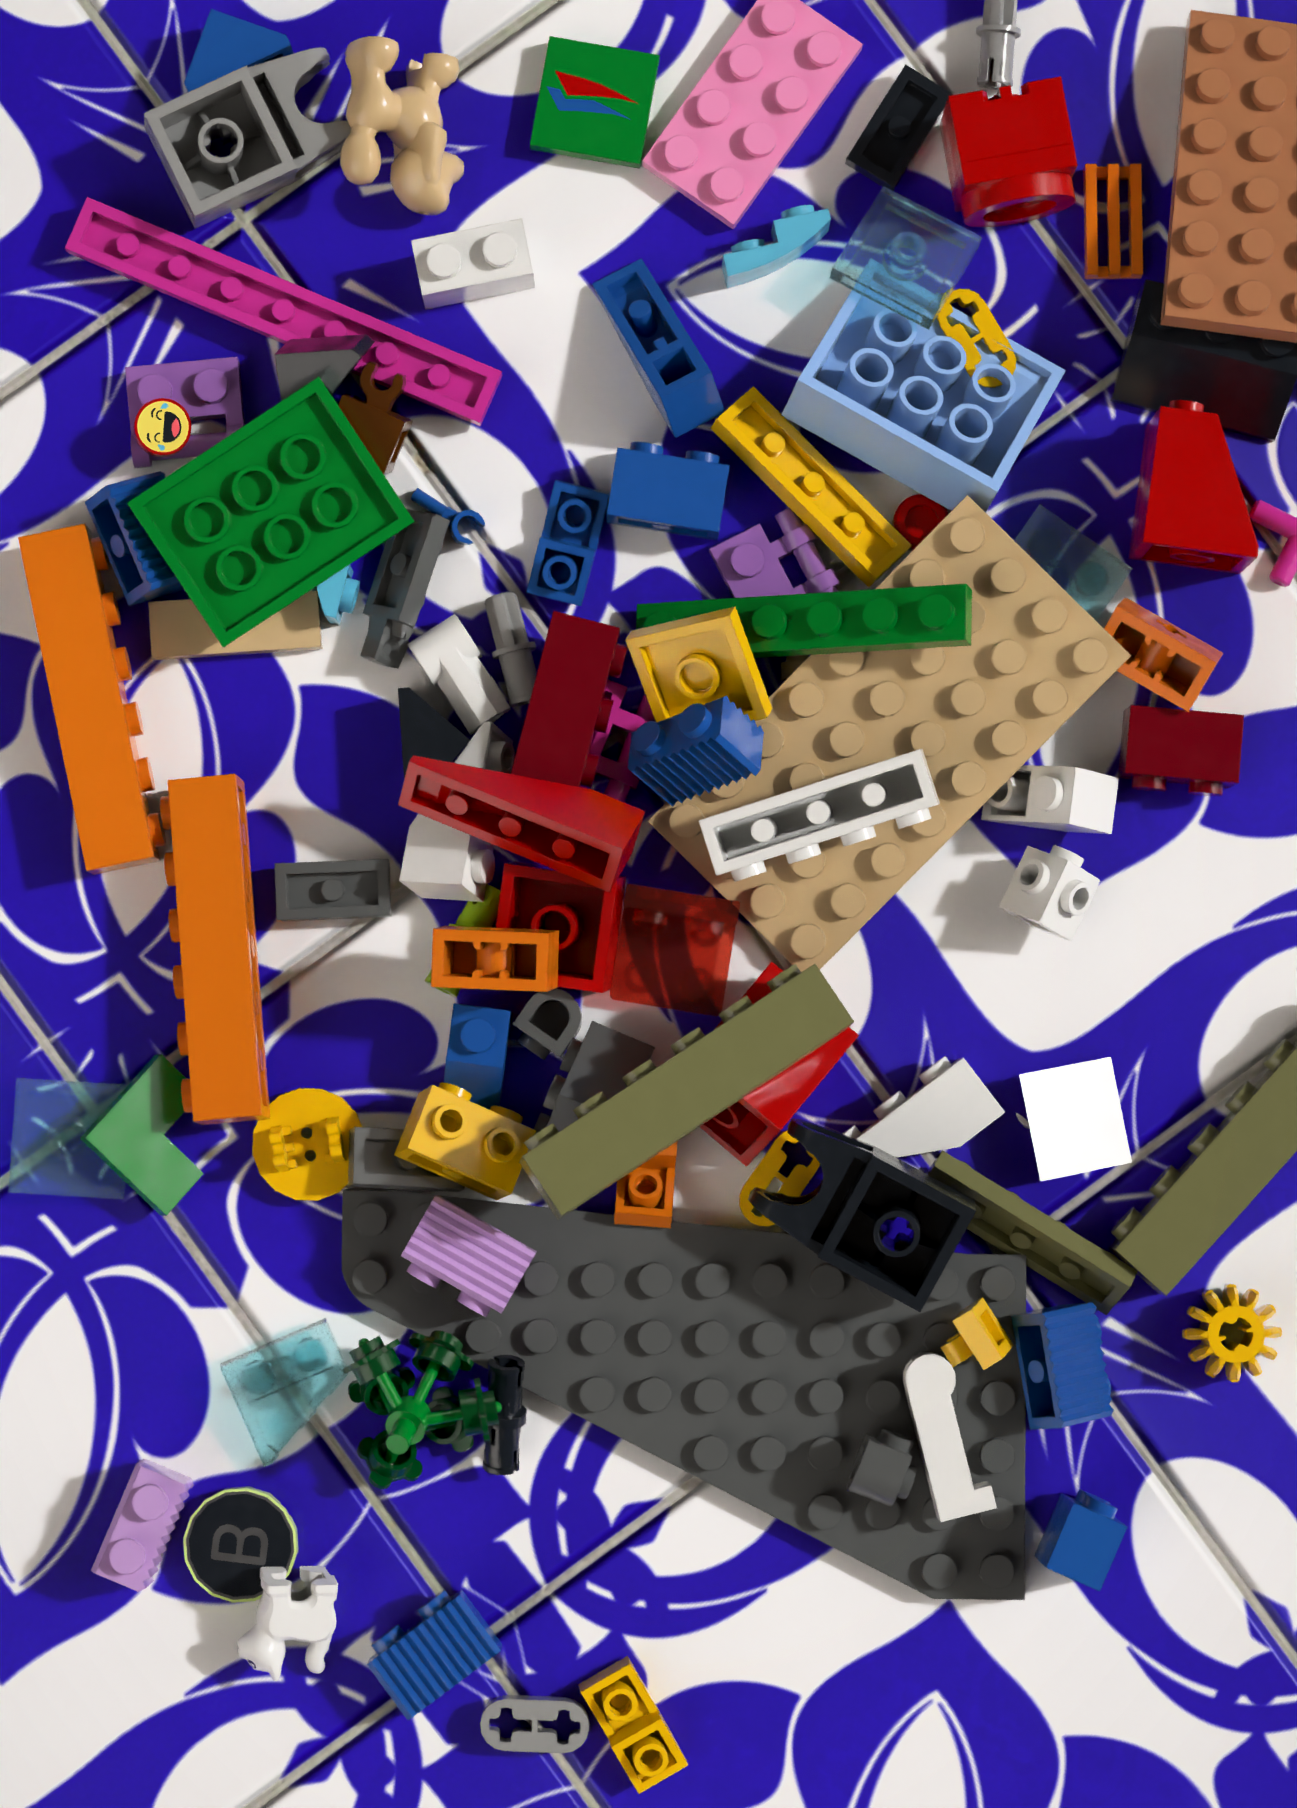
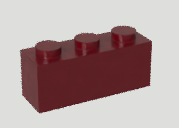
[511,611,628,789]

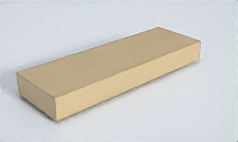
[148,591,323,660]

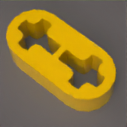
[937,289,1016,388]
[739,1130,820,1226]

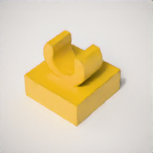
[940,1297,1014,1370]

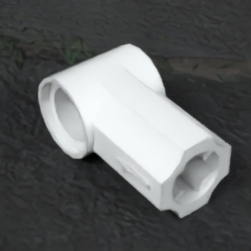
[407,614,511,735]

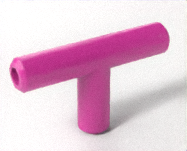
[1249,500,1297,587]

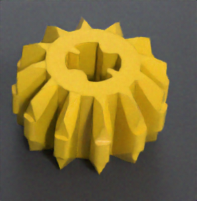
[1182,1284,1282,1382]

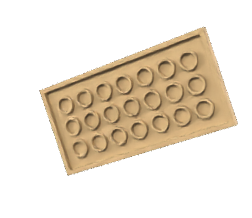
[648,495,1131,972]

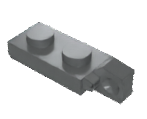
[360,509,450,669]

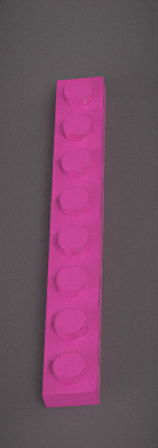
[65,197,503,427]

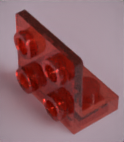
[610,883,741,1017]

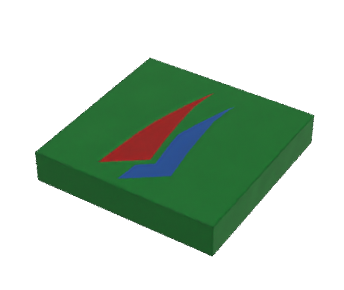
[530,36,660,169]

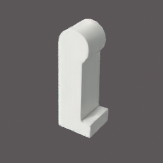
[903,1352,997,1522]

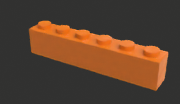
[18,523,166,875]
[160,774,270,1125]

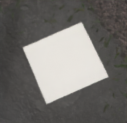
[1019,1057,1132,1182]

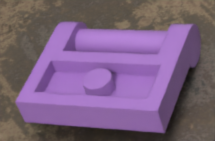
[125,357,245,468]

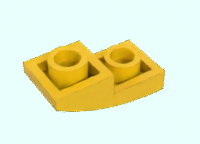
[578,1656,688,1794]

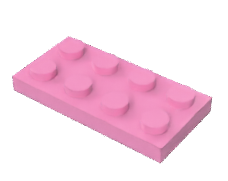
[642,0,863,229]

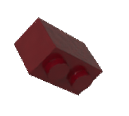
[1118,705,1244,796]

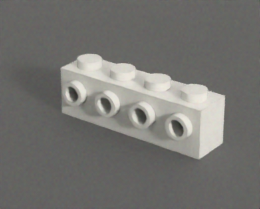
[699,749,940,882]

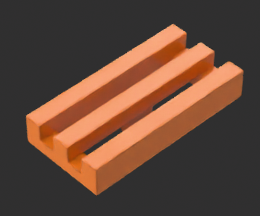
[1083,163,1143,279]

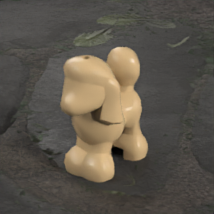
[340,36,464,216]

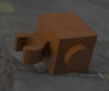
[336,362,413,474]

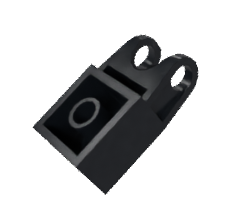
[748,1118,976,1312]

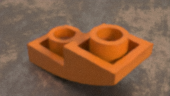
[614,1141,678,1228]

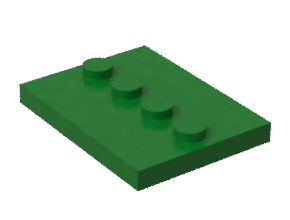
[127,377,415,648]

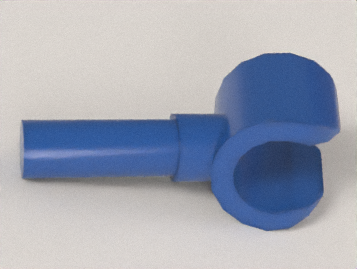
[411,488,485,545]

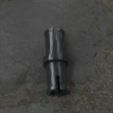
[483,1355,527,1475]

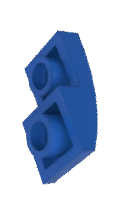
[527,479,610,606]

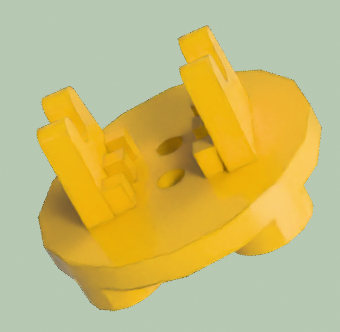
[252,1088,362,1201]

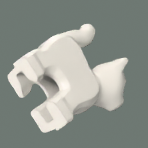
[237,1566,338,1681]

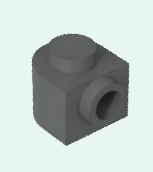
[513,989,582,1060]
[846,1429,917,1507]

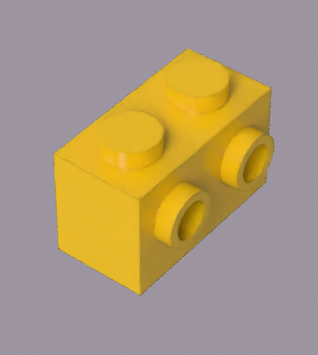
[394,1082,536,1201]

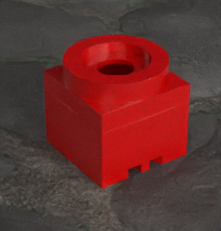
[939,76,1078,227]

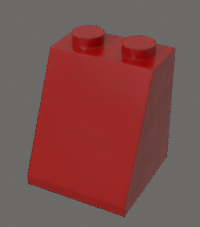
[1128,400,1259,574]
[700,962,859,1167]

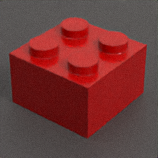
[496,861,626,993]

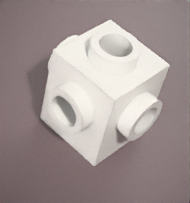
[999,845,1100,942]

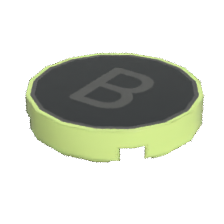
[183,1486,299,1603]

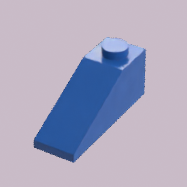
[592,258,725,438]

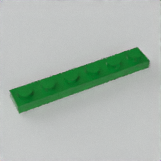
[636,584,972,658]

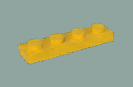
[710,386,912,588]

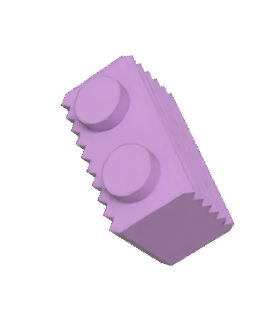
[401,1195,537,1317]
[91,1459,194,1592]

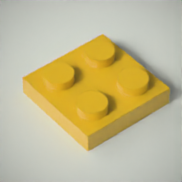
[625,607,772,723]

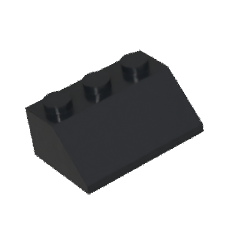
[1110,279,1297,442]

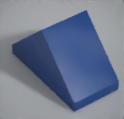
[184,9,294,92]

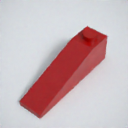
[398,755,645,893]

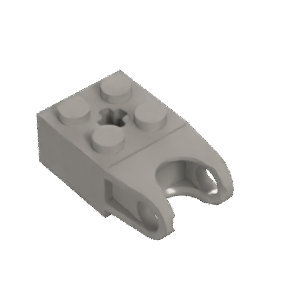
[144,47,351,229]

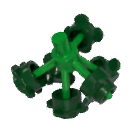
[342,1330,502,1489]

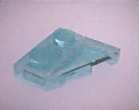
[220,1318,349,1467]

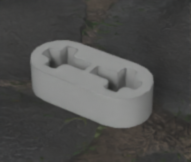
[480,1695,590,1753]

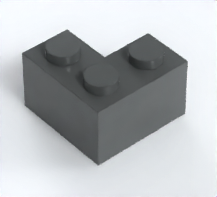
[534,1021,655,1134]

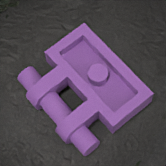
[709,508,841,598]

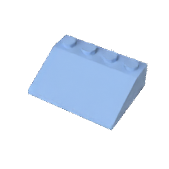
[781,261,1066,512]

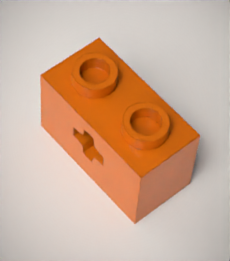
[1104,597,1223,712]
[431,926,559,992]

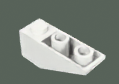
[399,721,515,902]
[842,1056,1005,1158]

